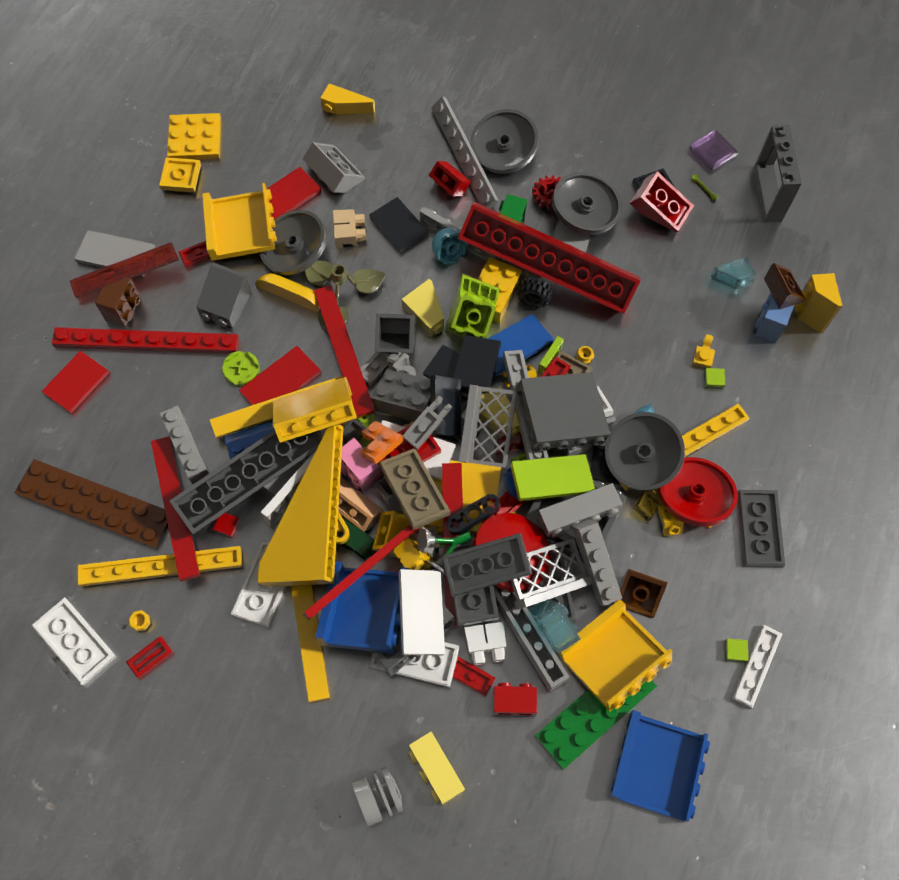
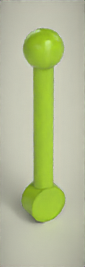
[692,174,718,201]

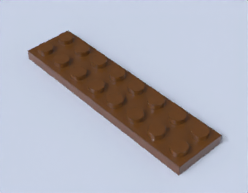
[14,459,168,550]

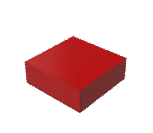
[213,513,240,538]

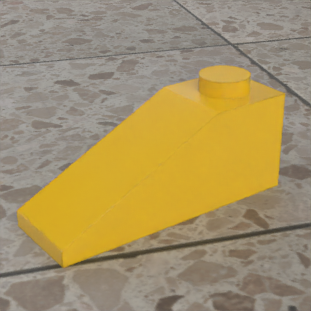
[320,84,375,115]

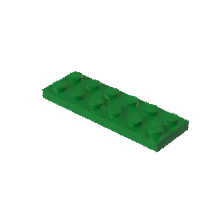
[535,681,657,770]

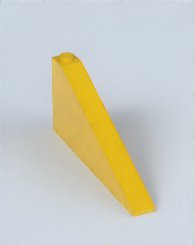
[257,424,343,587]

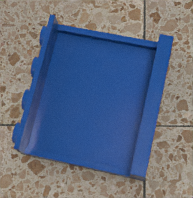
[315,561,406,653]
[609,710,710,823]

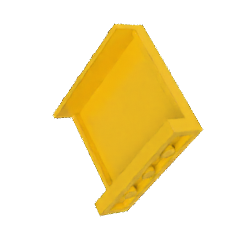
[202,183,277,261]
[273,377,357,443]
[417,460,501,537]
[558,599,673,712]

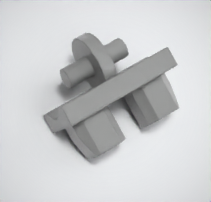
[387,352,416,376]

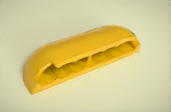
[255,273,320,313]

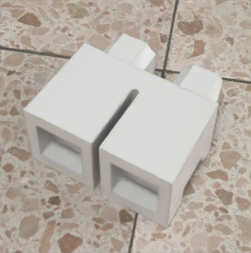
[464,622,506,666]

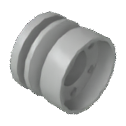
[351,767,403,827]

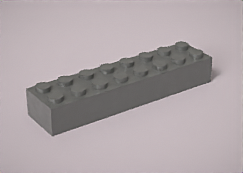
[170,430,323,534]

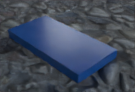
[488,314,554,376]

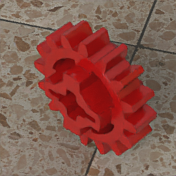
[532,175,561,210]

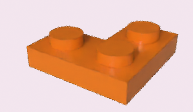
[361,420,404,464]

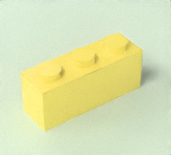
[408,732,465,805]

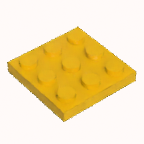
[167,113,221,159]

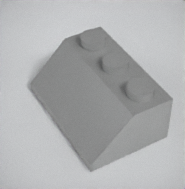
[303,142,365,193]

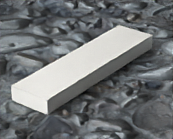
[731,624,782,709]

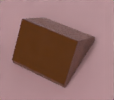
[764,263,807,310]
[616,569,668,618]

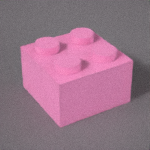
[341,438,381,494]

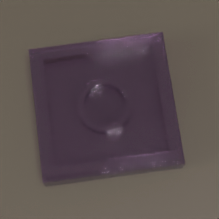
[689,130,738,171]

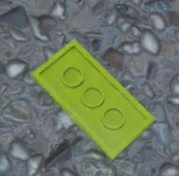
[510,454,595,501]

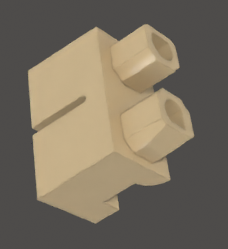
[333,209,366,248]

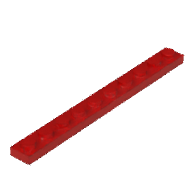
[51,327,239,354]

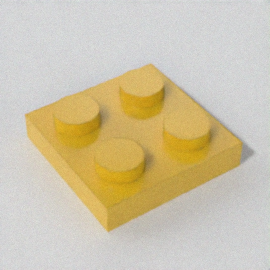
[159,157,201,192]

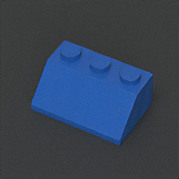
[225,420,275,459]

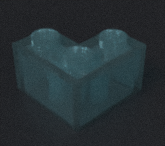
[529,599,580,653]

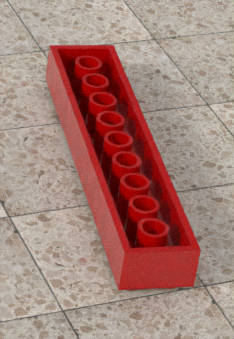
[458,202,641,314]

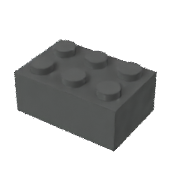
[371,369,430,422]

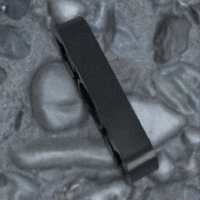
[446,494,501,535]

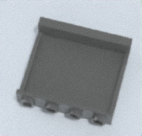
[516,372,611,451]

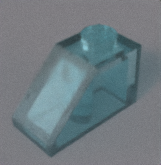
[710,257,757,289]

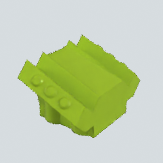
[445,274,500,338]

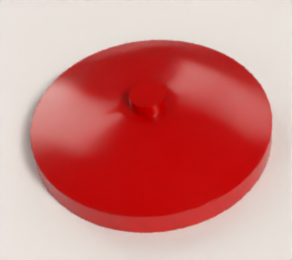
[658,457,738,527]
[473,513,551,592]

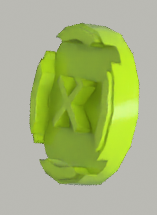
[222,351,260,387]

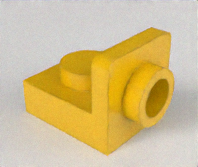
[658,505,684,536]

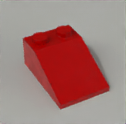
[630,171,694,232]

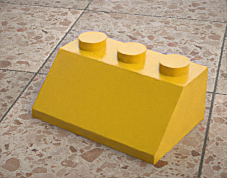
[794,273,842,333]

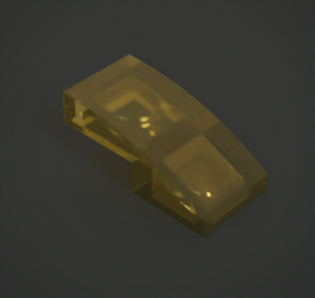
[633,489,662,521]

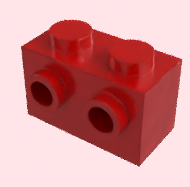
[428,161,471,197]
[493,683,537,716]

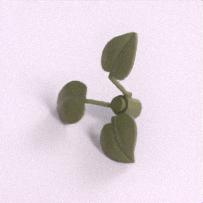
[305,260,385,330]

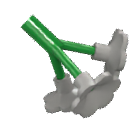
[417,527,472,575]

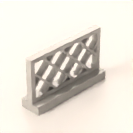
[459,385,517,468]
[511,538,593,610]

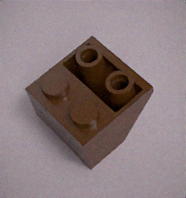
[95,277,140,327]

